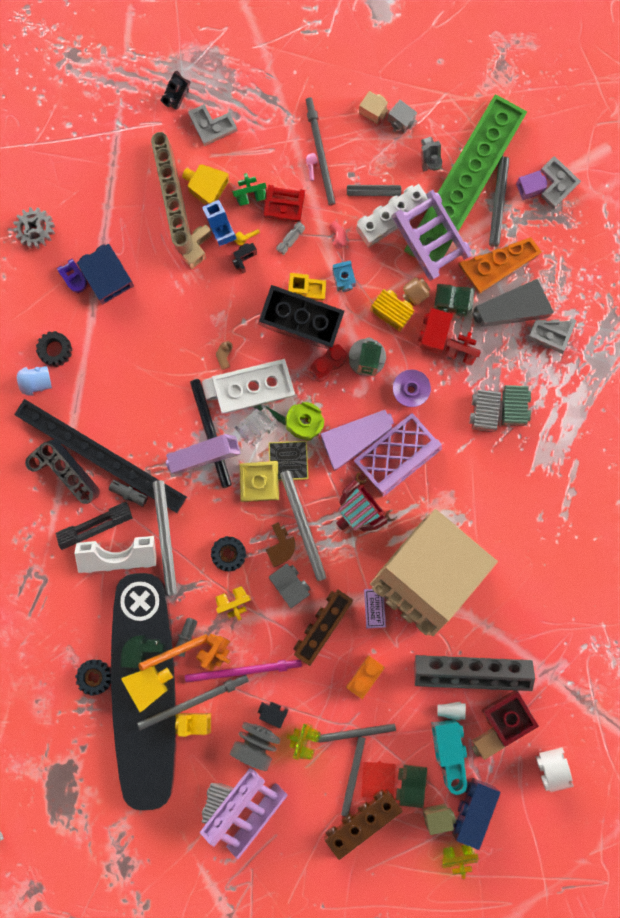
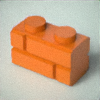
[346,655,385,700]

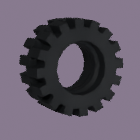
[36,331,72,367]

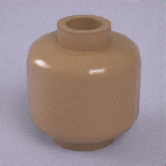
[402,277,431,305]

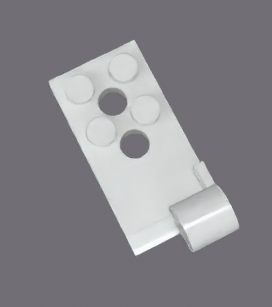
[202,359,295,414]

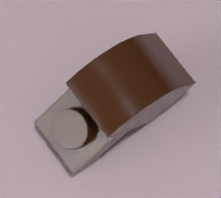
[266,522,296,568]

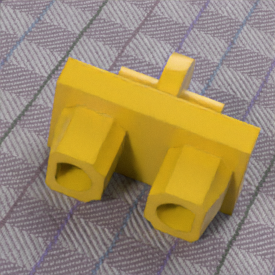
[215,586,251,621]

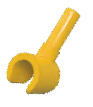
[234,229,260,246]

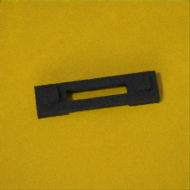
[55,501,133,550]

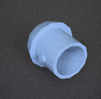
[16,366,52,396]

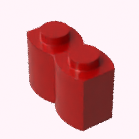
[310,344,348,382]

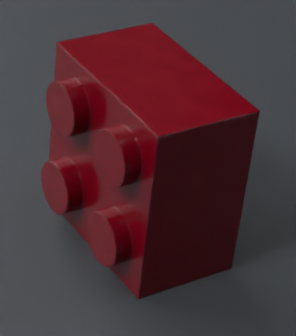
[481,691,539,747]

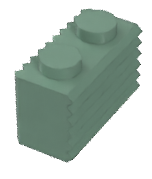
[502,385,531,426]

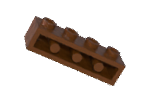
[293,589,354,666]
[324,789,403,860]

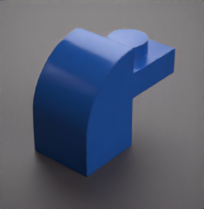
[202,200,237,247]

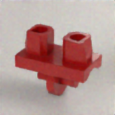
[446,331,481,366]

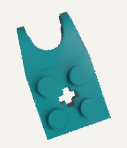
[431,719,467,795]

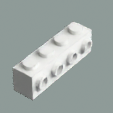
[356,184,428,248]

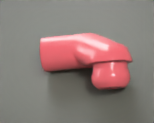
[329,221,347,249]

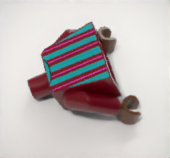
[336,472,397,532]

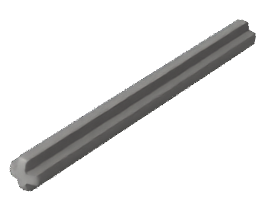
[280,470,326,581]
[153,480,177,596]

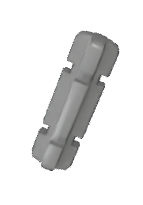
[276,222,305,255]

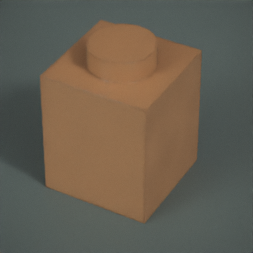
[471,729,504,760]

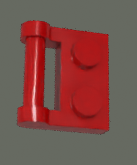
[264,184,306,223]

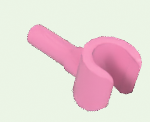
[306,153,318,181]

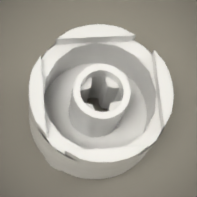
[535,747,574,793]

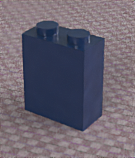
[76,244,134,305]

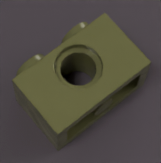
[422,803,456,835]

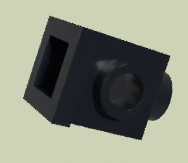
[257,701,289,729]

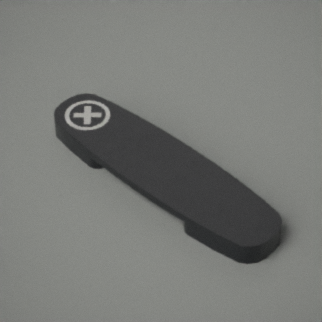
[111,573,177,810]

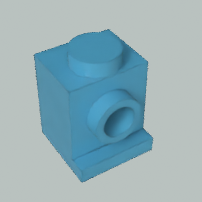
[332,260,356,292]

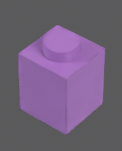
[516,170,547,201]

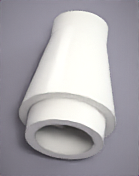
[437,701,466,721]

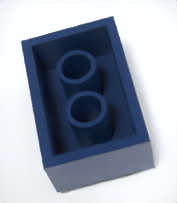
[452,777,501,850]

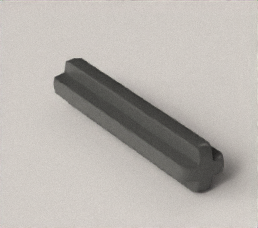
[346,185,402,196]

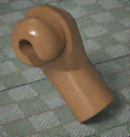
[216,341,233,370]

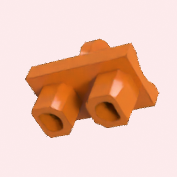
[196,634,231,671]

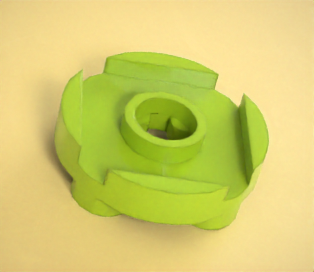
[286,402,324,441]

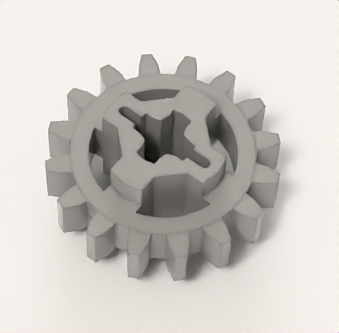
[13,207,55,249]

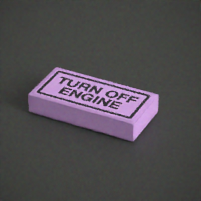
[364,589,386,629]

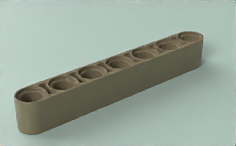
[151,132,193,255]

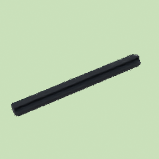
[190,379,232,488]

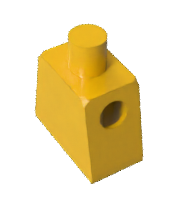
[182,164,230,205]
[122,666,173,712]

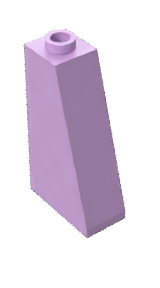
[320,410,394,471]
[166,434,241,474]

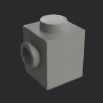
[387,99,417,133]

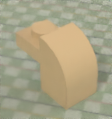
[179,225,212,269]

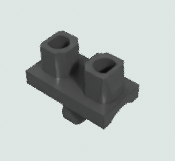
[421,137,442,172]

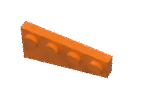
[458,237,542,295]

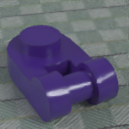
[56,259,87,293]

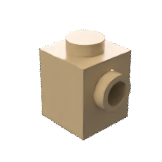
[359,91,389,124]

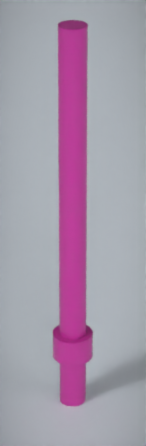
[185,660,302,683]

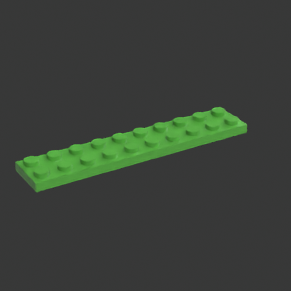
[404,94,527,262]

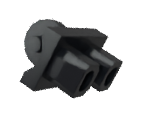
[160,71,191,110]

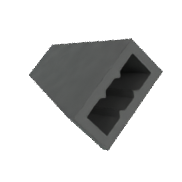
[473,279,554,327]

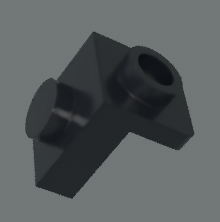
[232,243,257,274]

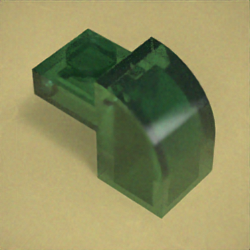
[121,635,164,668]

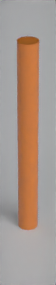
[139,634,208,671]

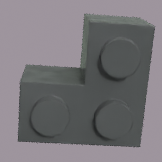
[269,564,311,608]

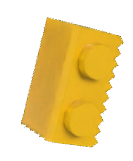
[370,289,415,332]

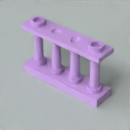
[391,190,472,281]
[200,768,288,859]

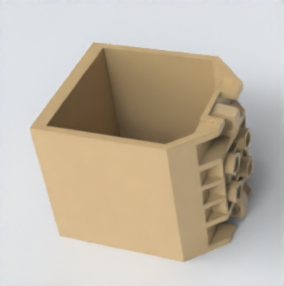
[369,508,498,636]

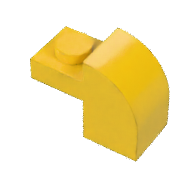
[288,273,326,301]
[175,713,211,737]

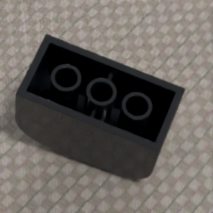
[258,285,345,349]

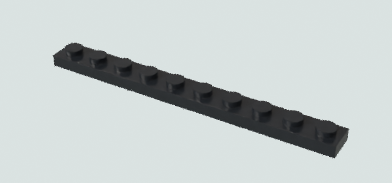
[14,399,188,514]

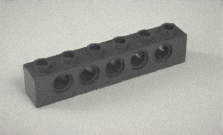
[414,655,535,691]

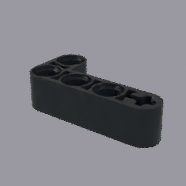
[25,440,100,504]

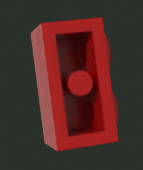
[418,308,453,354]

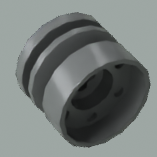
[230,722,281,771]

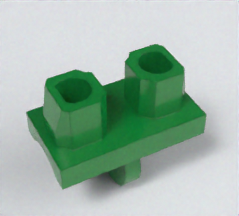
[232,173,267,206]

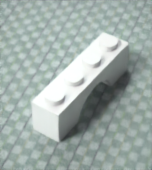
[74,536,157,573]

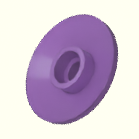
[393,369,431,407]

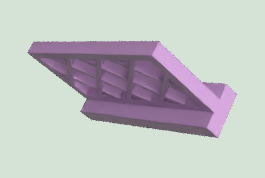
[354,413,442,497]

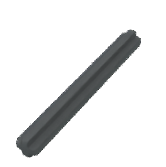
[489,156,509,247]

